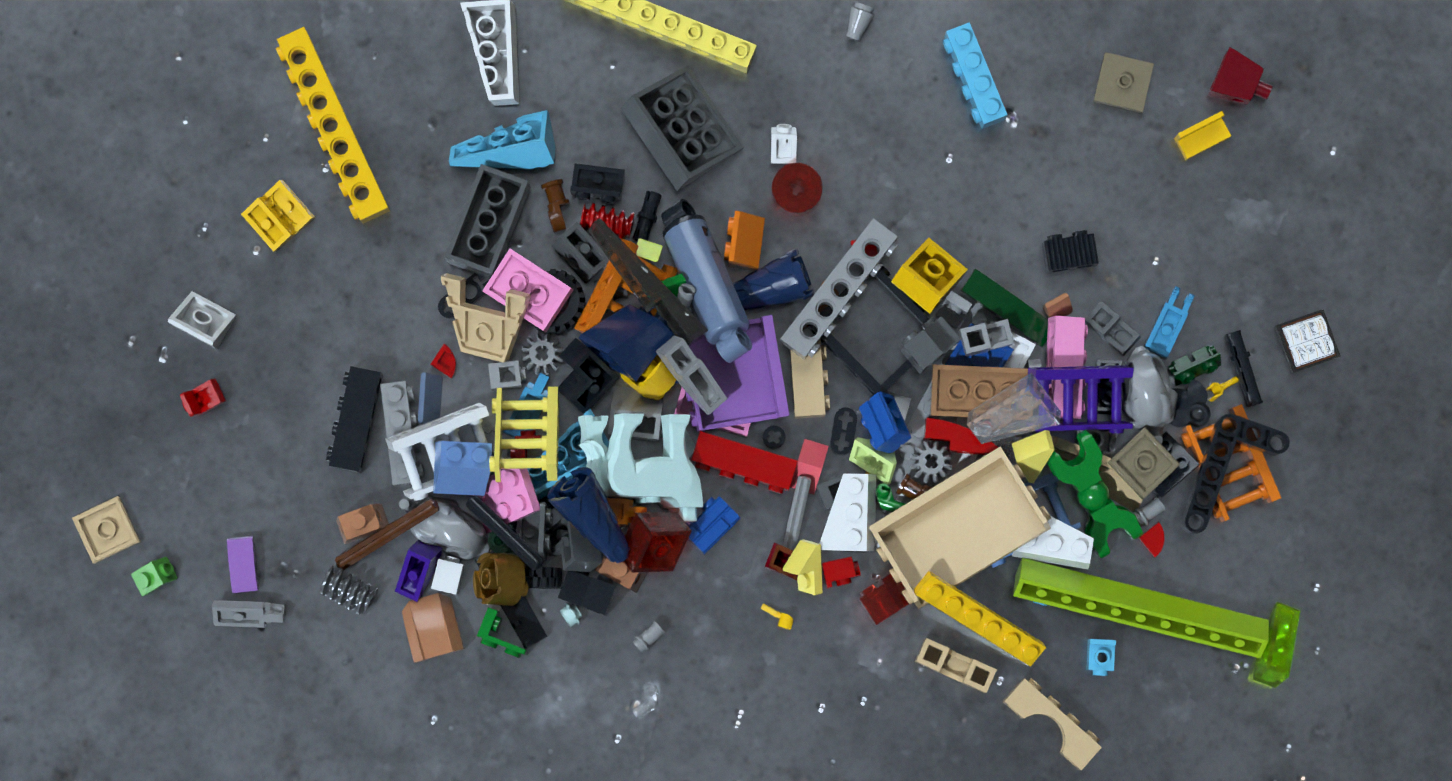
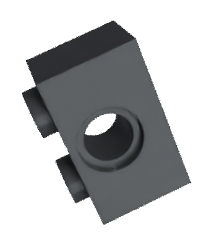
[552,222,610,284]

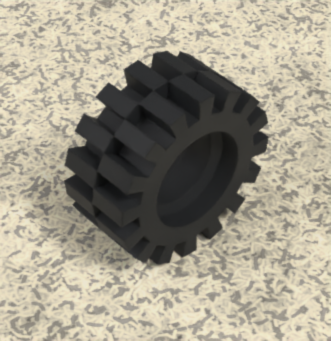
[525,566,562,589]

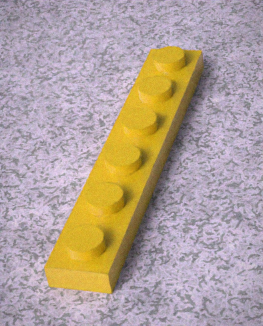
[913,571,1046,667]

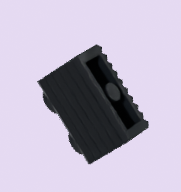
[1042,230,1099,273]

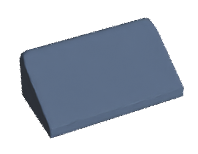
[418,373,443,425]

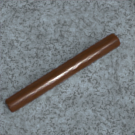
[335,498,439,570]

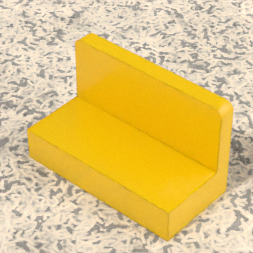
[1174,111,1231,160]

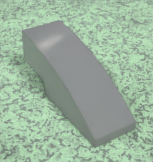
[655,335,727,415]

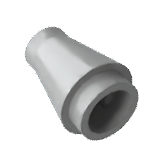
[846,2,874,41]

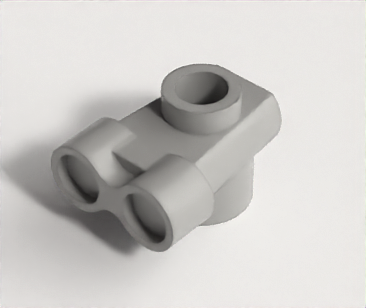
[1075,429,1118,458]

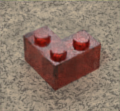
[857,573,909,626]

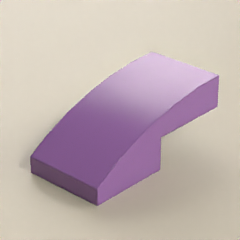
[227,536,259,593]

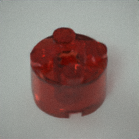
[771,163,822,217]

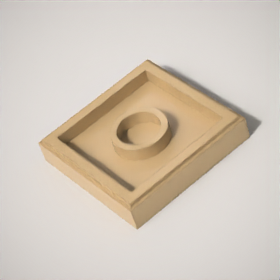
[72,496,141,564]

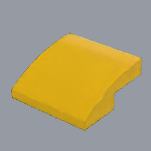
[241,180,315,252]

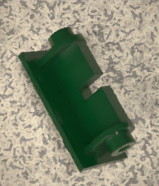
[1167,345,1221,386]

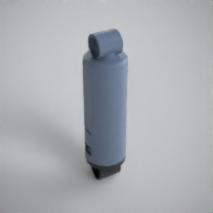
[661,199,752,363]

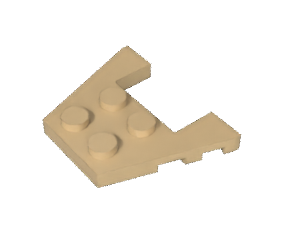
[441,273,531,363]

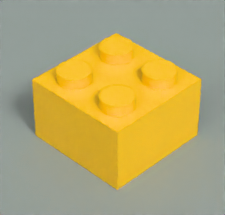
[891,238,968,314]

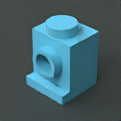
[1086,639,1116,676]

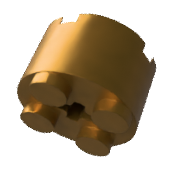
[473,553,528,606]

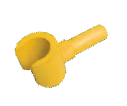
[1206,376,1239,402]
[760,603,794,630]

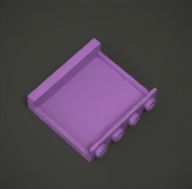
[678,315,789,432]

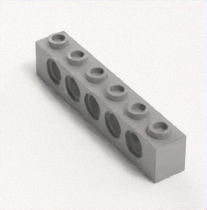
[780,218,898,360]

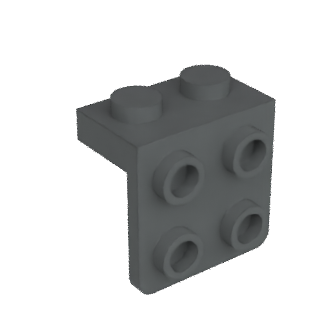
[515,502,553,561]

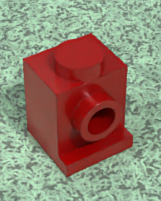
[821,556,861,589]

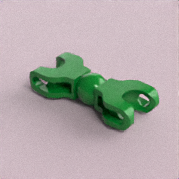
[1047,430,1143,559]

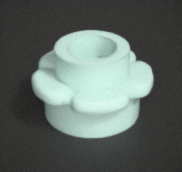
[560,603,582,627]

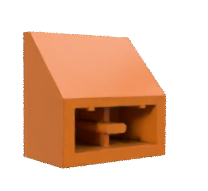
[724,211,765,271]

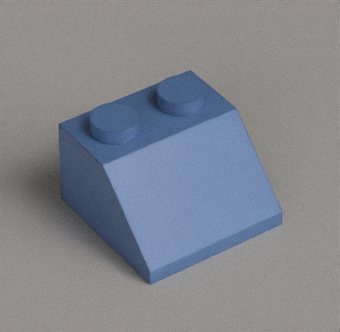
[433,441,492,496]

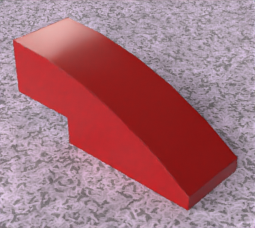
[923,418,998,455]

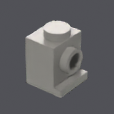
[488,360,527,391]

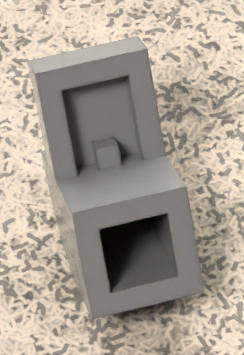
[959,319,1014,356]

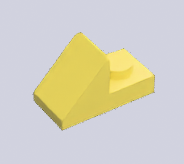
[783,539,823,595]

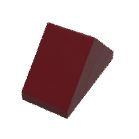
[764,543,798,581]

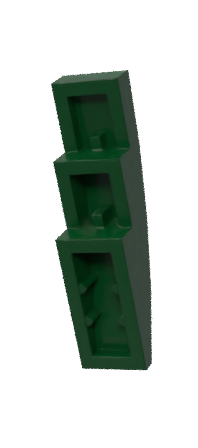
[960,269,1048,348]

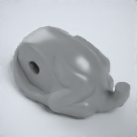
[1122,346,1178,444]
[399,496,490,560]

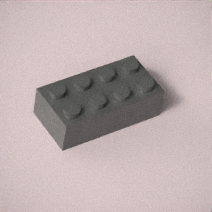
[444,164,531,278]

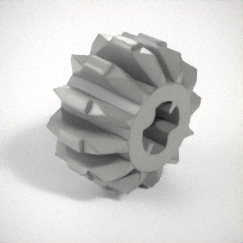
[521,333,564,376]
[909,441,952,484]

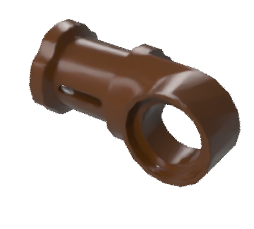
[541,179,570,233]
[896,473,932,500]

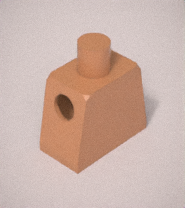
[336,504,389,544]
[594,554,648,593]

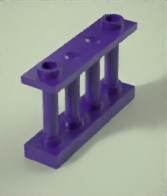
[1027,365,1134,434]

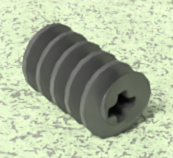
[320,565,378,615]

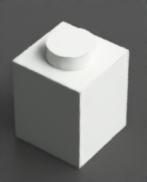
[431,555,465,595]

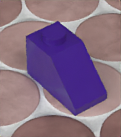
[395,539,443,602]

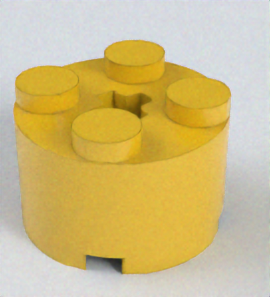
[620,354,676,400]

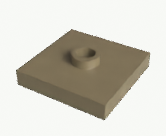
[1093,52,1154,113]
[1107,427,1180,500]

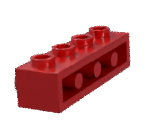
[691,431,798,494]

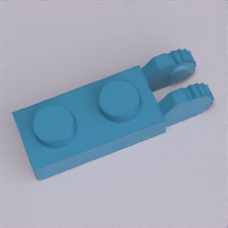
[1144,286,1195,359]

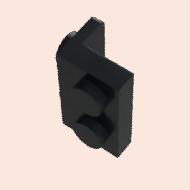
[570,163,625,204]

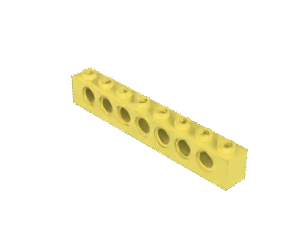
[564,0,757,74]

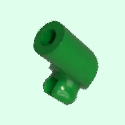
[875,483,905,512]

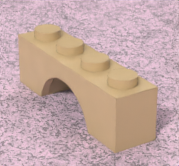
[1002,678,1102,770]

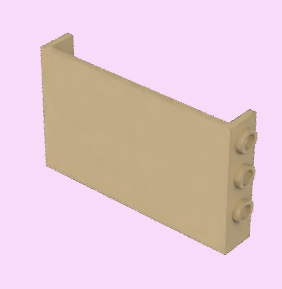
[869,446,1051,609]

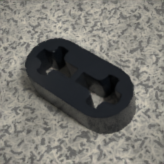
[830,407,857,456]

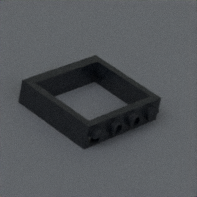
[807,266,929,395]

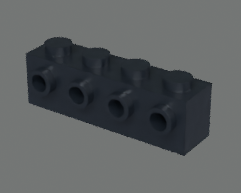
[326,366,383,473]

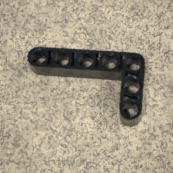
[1181,414,1290,535]

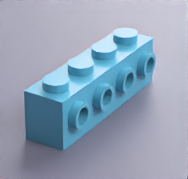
[943,22,1007,129]

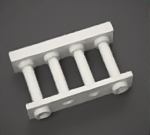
[386,403,504,501]

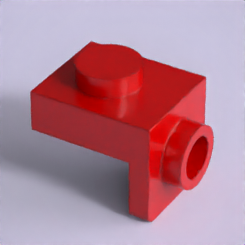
[180,378,226,417]
[510,430,542,458]

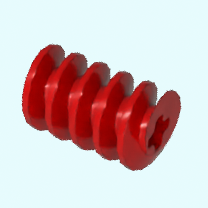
[580,203,635,240]

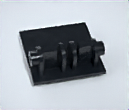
[1152,431,1200,498]

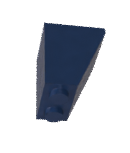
[579,304,673,381]

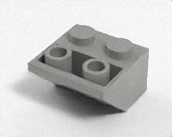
[608,386,664,442]

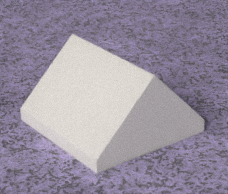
[168,291,236,350]

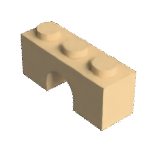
[914,638,997,693]

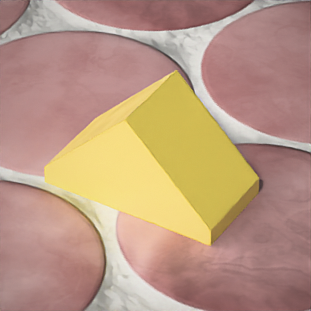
[1012,430,1055,484]

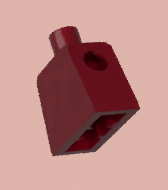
[1208,47,1273,105]

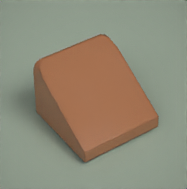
[1043,293,1073,318]

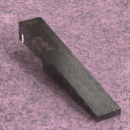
[588,218,708,346]

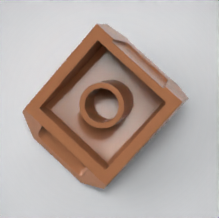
[402,593,465,663]

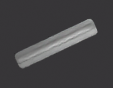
[783,476,811,550]

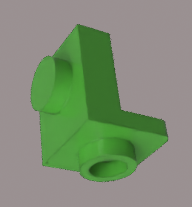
[131,557,177,597]

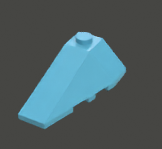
[449,110,556,169]

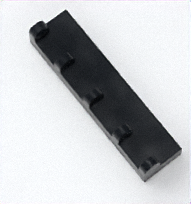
[475,548,548,649]

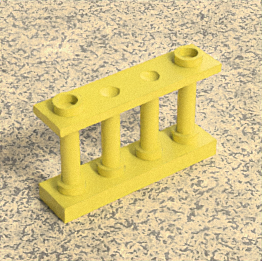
[489,386,559,482]

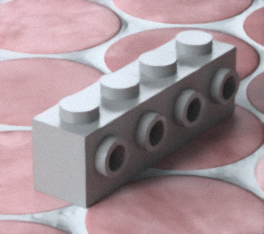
[380,381,424,487]

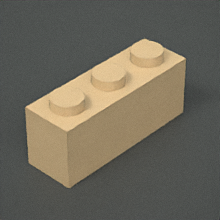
[790,339,830,419]

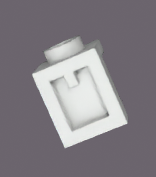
[771,124,797,164]

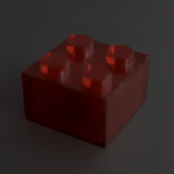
[624,512,692,573]

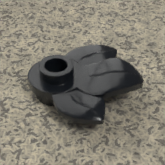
[1170,379,1211,427]

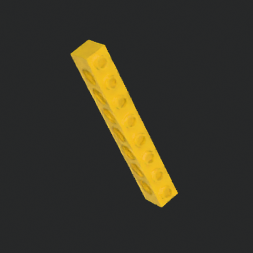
[276,27,390,224]

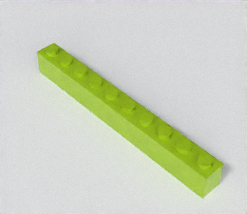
[1013,558,1269,658]

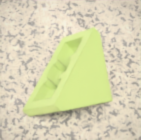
[849,438,897,485]

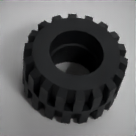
[528,269,586,335]

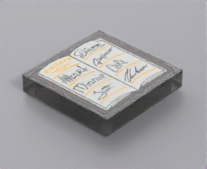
[1275,309,1341,374]

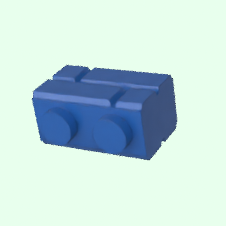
[859,392,911,454]
[683,496,741,555]

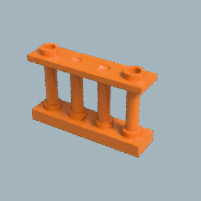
[574,239,677,333]
[1181,404,1281,522]

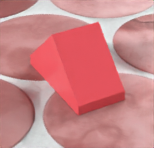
[790,439,829,495]

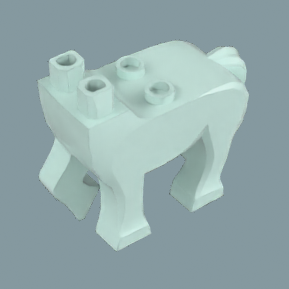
[578,413,703,523]

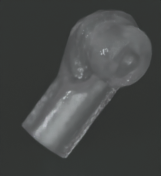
[632,682,659,720]

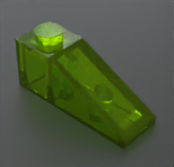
[1253,602,1300,688]

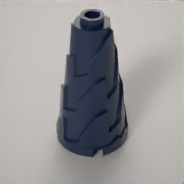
[733,249,814,311]
[547,467,630,563]

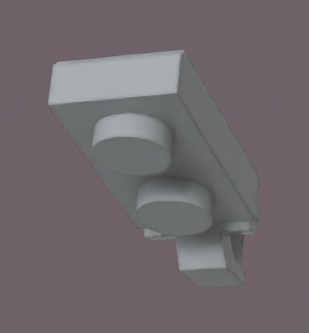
[212,600,285,628]

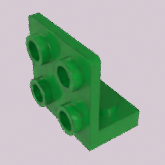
[477,607,529,658]

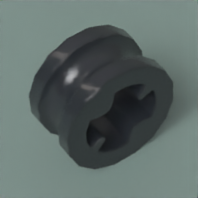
[763,426,785,449]

